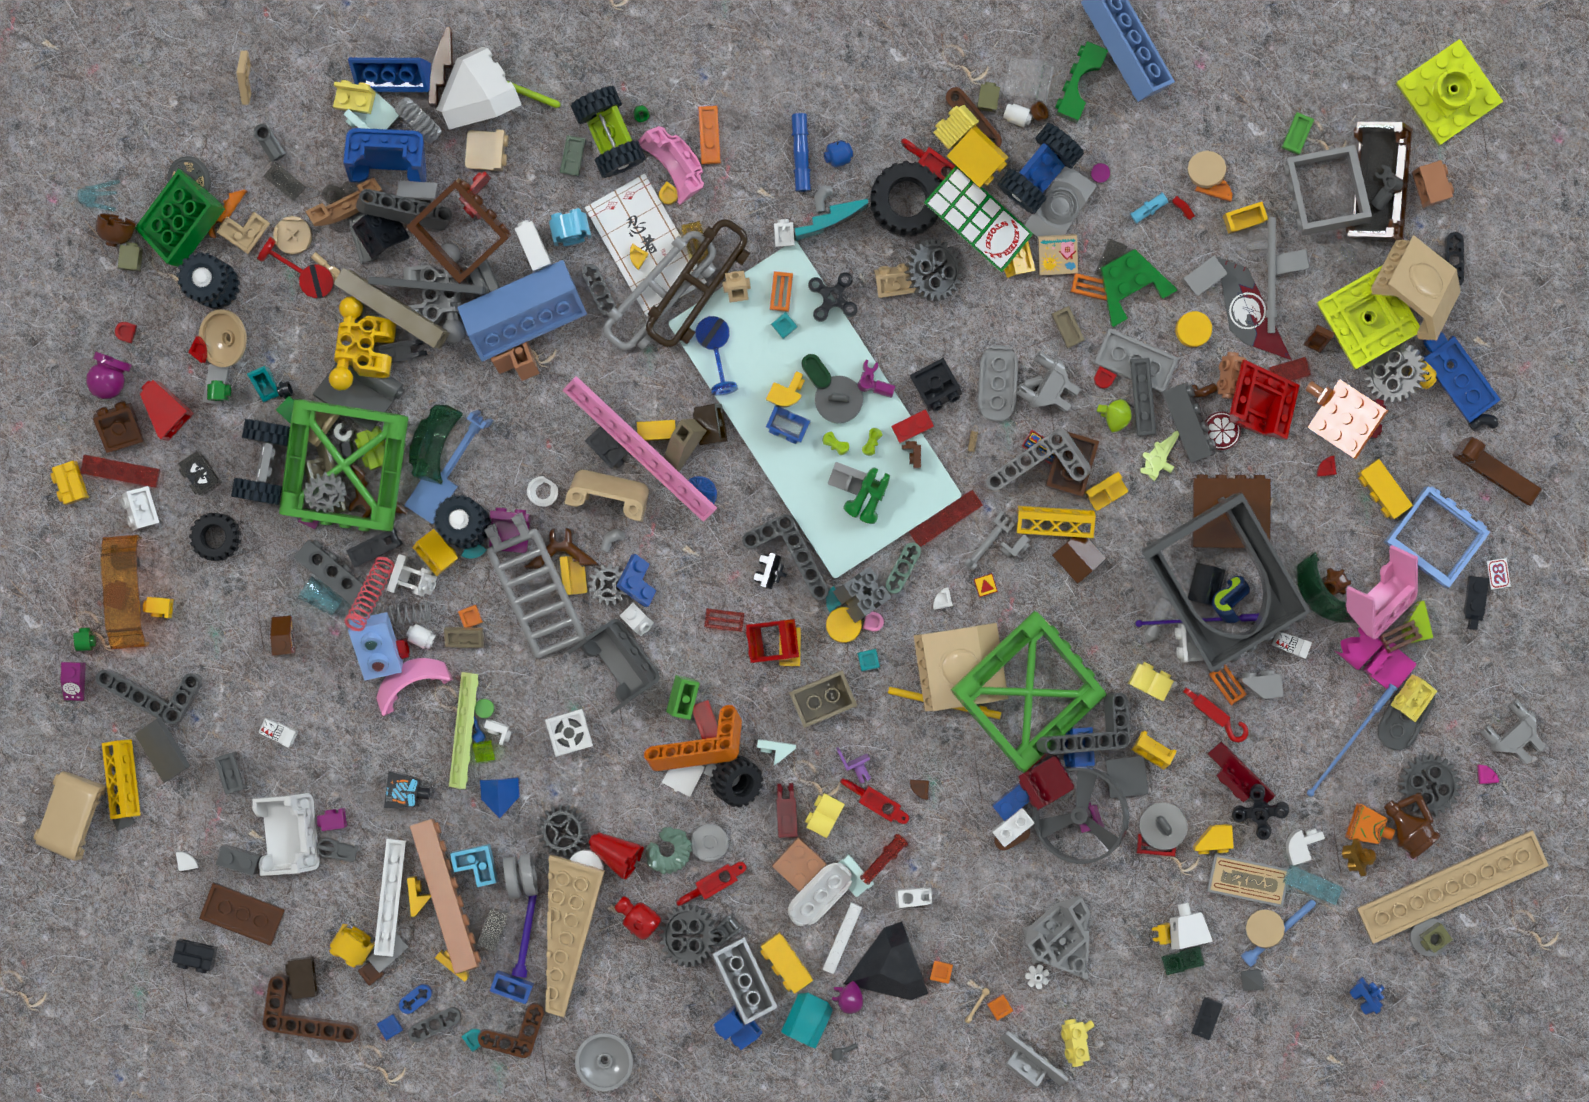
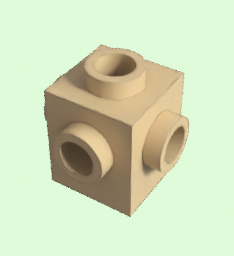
[723,270,751,303]

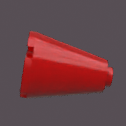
[588,832,644,880]

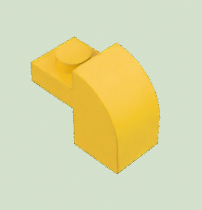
[766,371,805,407]

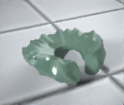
[646,827,692,874]

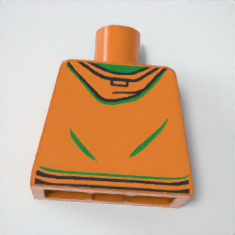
[1345,803,1395,844]

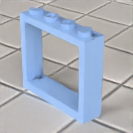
[1384,486,1490,588]

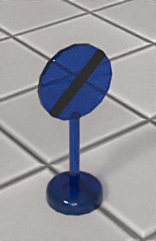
[696,316,738,396]

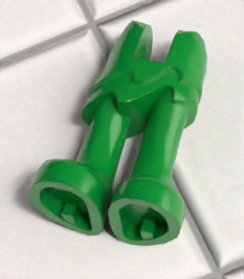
[843,467,890,524]

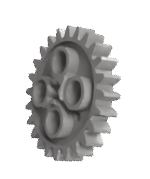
[1364,342,1427,404]

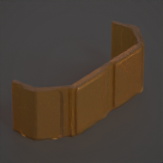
[100,535,150,649]

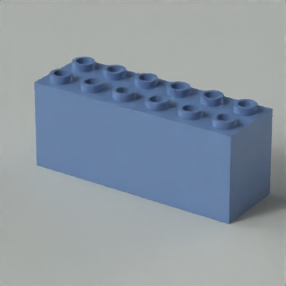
[457,260,587,361]

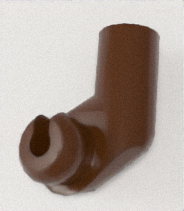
[1191,383,1217,398]

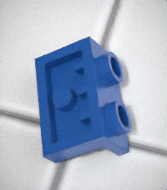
[1063,727,1095,767]

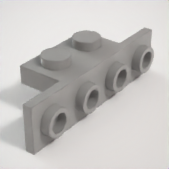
[1000,1031,1069,1088]

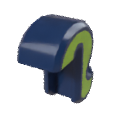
[1212,575,1250,623]

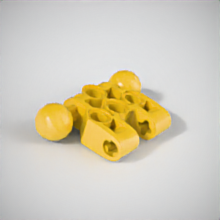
[329,296,397,391]

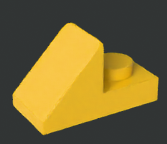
[407,876,431,917]
[435,950,469,982]

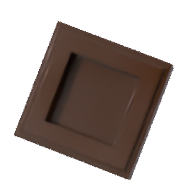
[358,962,385,986]

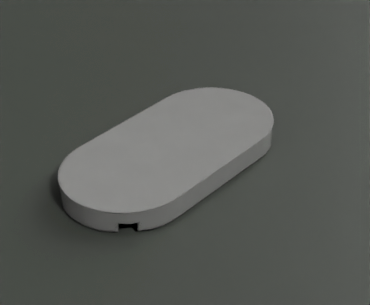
[978,345,1018,422]

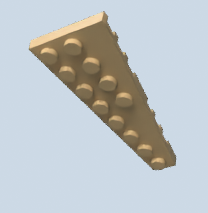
[546,854,605,1017]

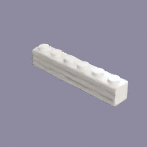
[823,902,862,974]

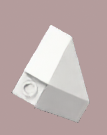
[436,47,522,129]

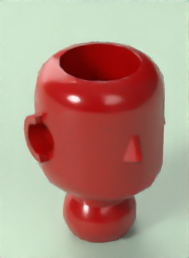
[614,896,661,940]

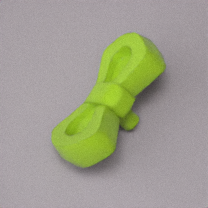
[862,428,883,456]
[822,432,849,455]

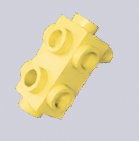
[1061,1019,1094,1067]

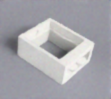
[515,220,552,272]

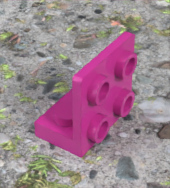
[1363,640,1417,693]

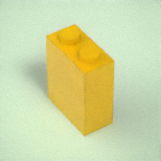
[947,126,1009,188]

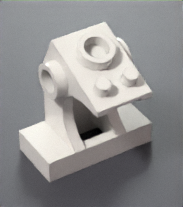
[386,554,437,597]

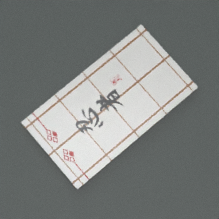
[585,174,707,317]

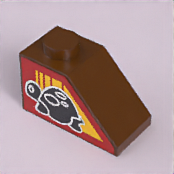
[270,615,295,656]

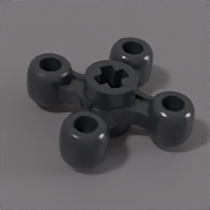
[808,272,858,322]
[1232,784,1290,840]

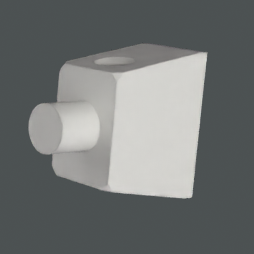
[1170,903,1212,949]

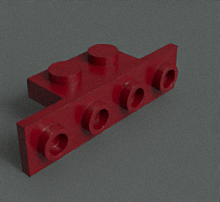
[1207,742,1276,803]

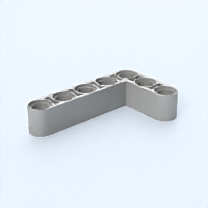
[986,429,1091,491]

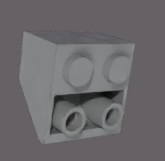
[1237,669,1284,699]

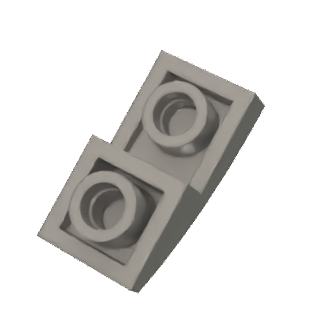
[1266,249,1310,275]

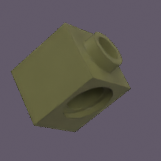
[977,82,1000,113]
[117,242,143,272]
[1419,922,1453,953]

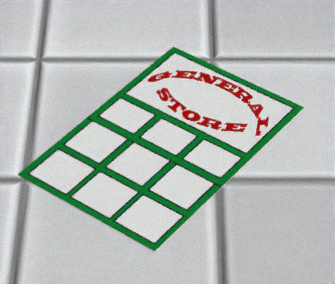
[924,166,1033,273]

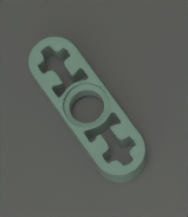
[885,542,921,594]

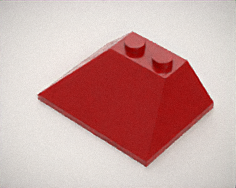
[1229,360,1300,439]

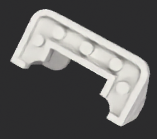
[252,793,320,876]

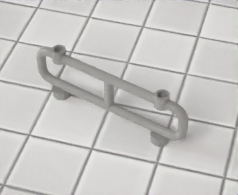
[603,231,717,351]

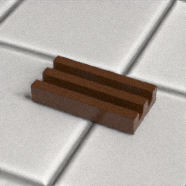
[1379,620,1422,653]

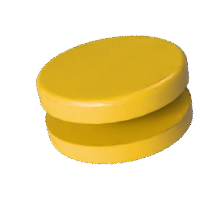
[1175,311,1212,348]
[826,607,862,643]

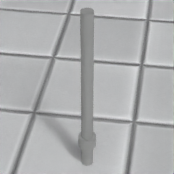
[1266,217,1277,333]

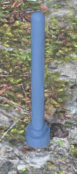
[1241,900,1316,967]

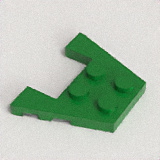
[1101,249,1177,327]

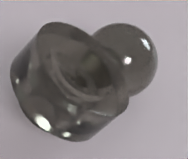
[322,181,357,204]

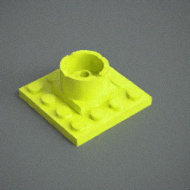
[1396,39,1503,146]
[1316,265,1420,370]

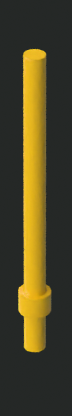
[888,686,1002,720]

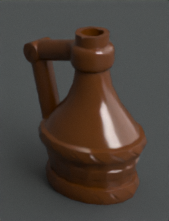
[1384,792,1440,859]

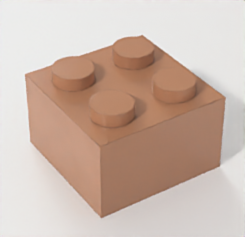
[1412,160,1454,209]
[772,837,826,892]

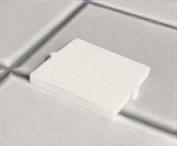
[662,765,705,797]

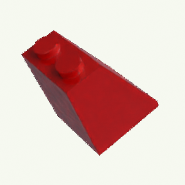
[140,380,194,441]

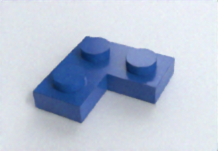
[616,554,656,607]

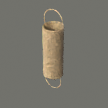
[968,425,978,457]

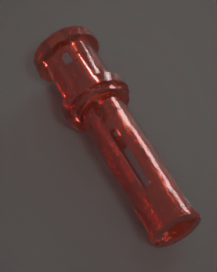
[860,834,908,885]

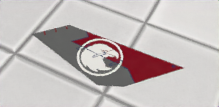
[1217,257,1292,360]

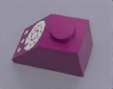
[60,662,86,701]

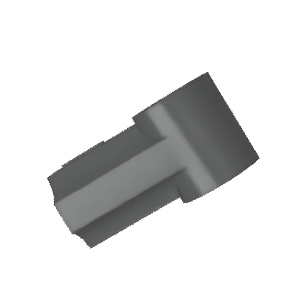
[254,124,286,163]

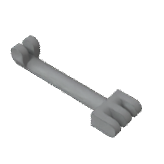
[964,511,1016,571]

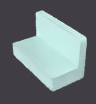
[838,854,874,897]

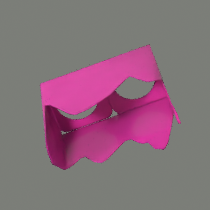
[1335,627,1383,670]

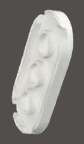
[788,863,852,926]

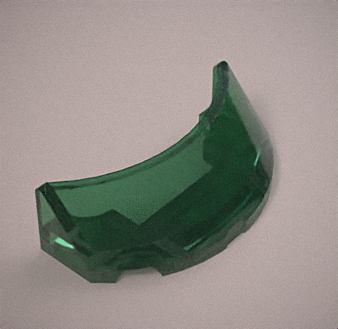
[409,405,463,485]
[1296,552,1353,622]

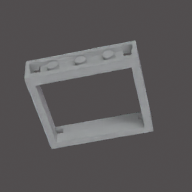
[1283,145,1372,236]

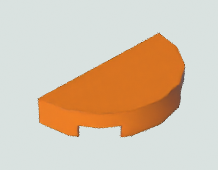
[1195,180,1232,202]

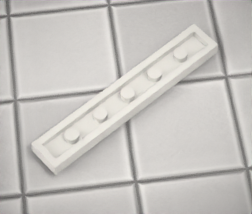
[374,839,406,957]

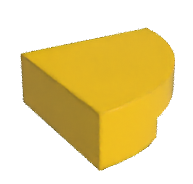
[630,243,649,270]

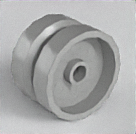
[503,853,538,899]

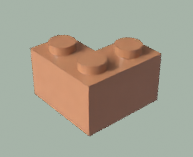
[491,341,540,381]

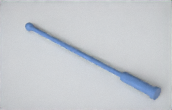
[1307,683,1398,797]

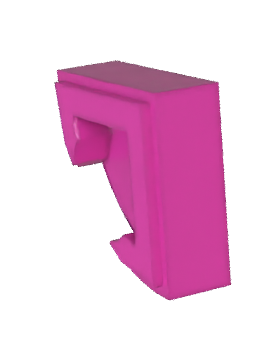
[1477,764,1499,784]

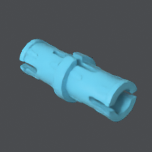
[1130,193,1169,224]

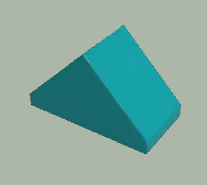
[247,366,279,402]

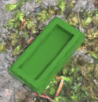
[1281,112,1314,155]

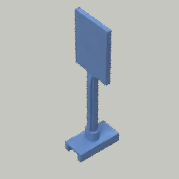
[404,410,494,524]

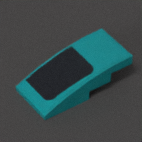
[795,199,868,240]

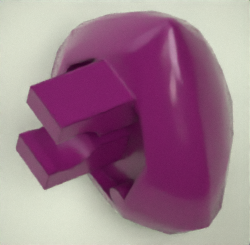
[832,981,863,1014]

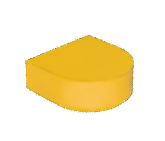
[659,181,678,205]

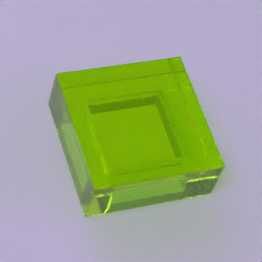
[473,740,495,763]

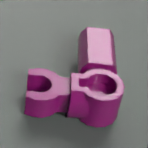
[858,359,895,398]

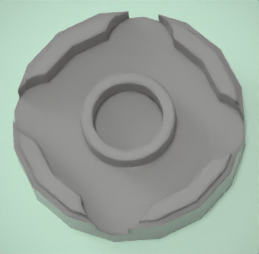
[691,824,728,862]
[1410,918,1449,956]

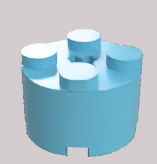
[549,208,591,246]

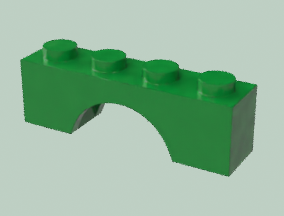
[1055,41,1108,123]

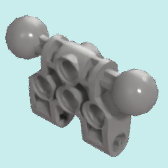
[403,243,466,344]

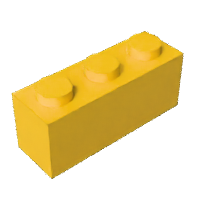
[1357,459,1413,520]
[760,931,813,994]

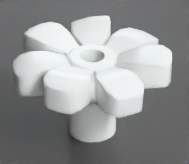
[1025,964,1049,989]

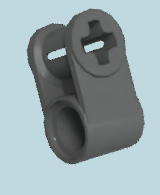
[712,912,744,946]

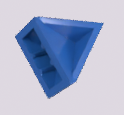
[480,777,520,819]

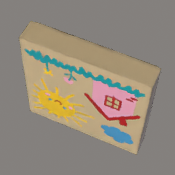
[1038,234,1078,275]

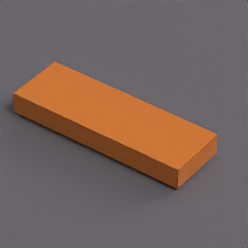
[698,106,721,165]

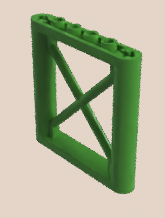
[279,399,409,531]
[951,611,1107,773]

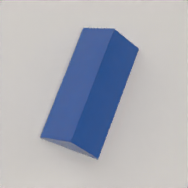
[348,57,431,92]

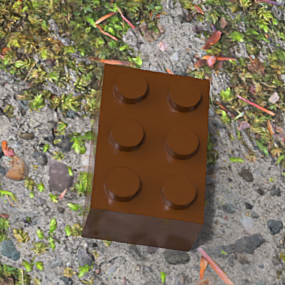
[1044,431,1100,497]

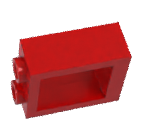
[746,619,799,663]

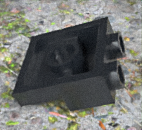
[909,358,962,412]
[585,426,632,469]

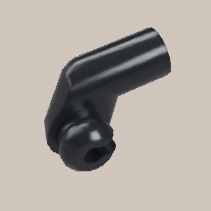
[1468,414,1499,431]

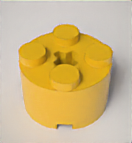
[329,924,375,968]

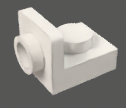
[774,219,795,247]
[484,719,512,745]

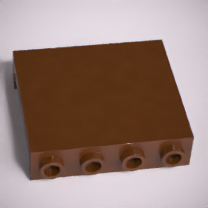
[1191,474,1271,548]

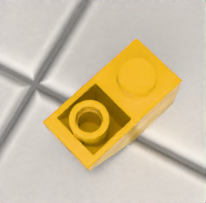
[1193,824,1234,854]

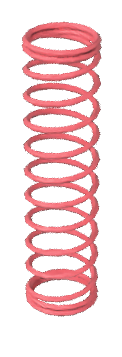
[344,557,395,631]

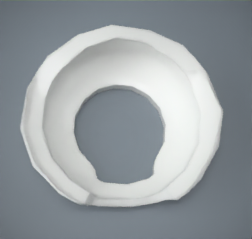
[527,476,558,507]

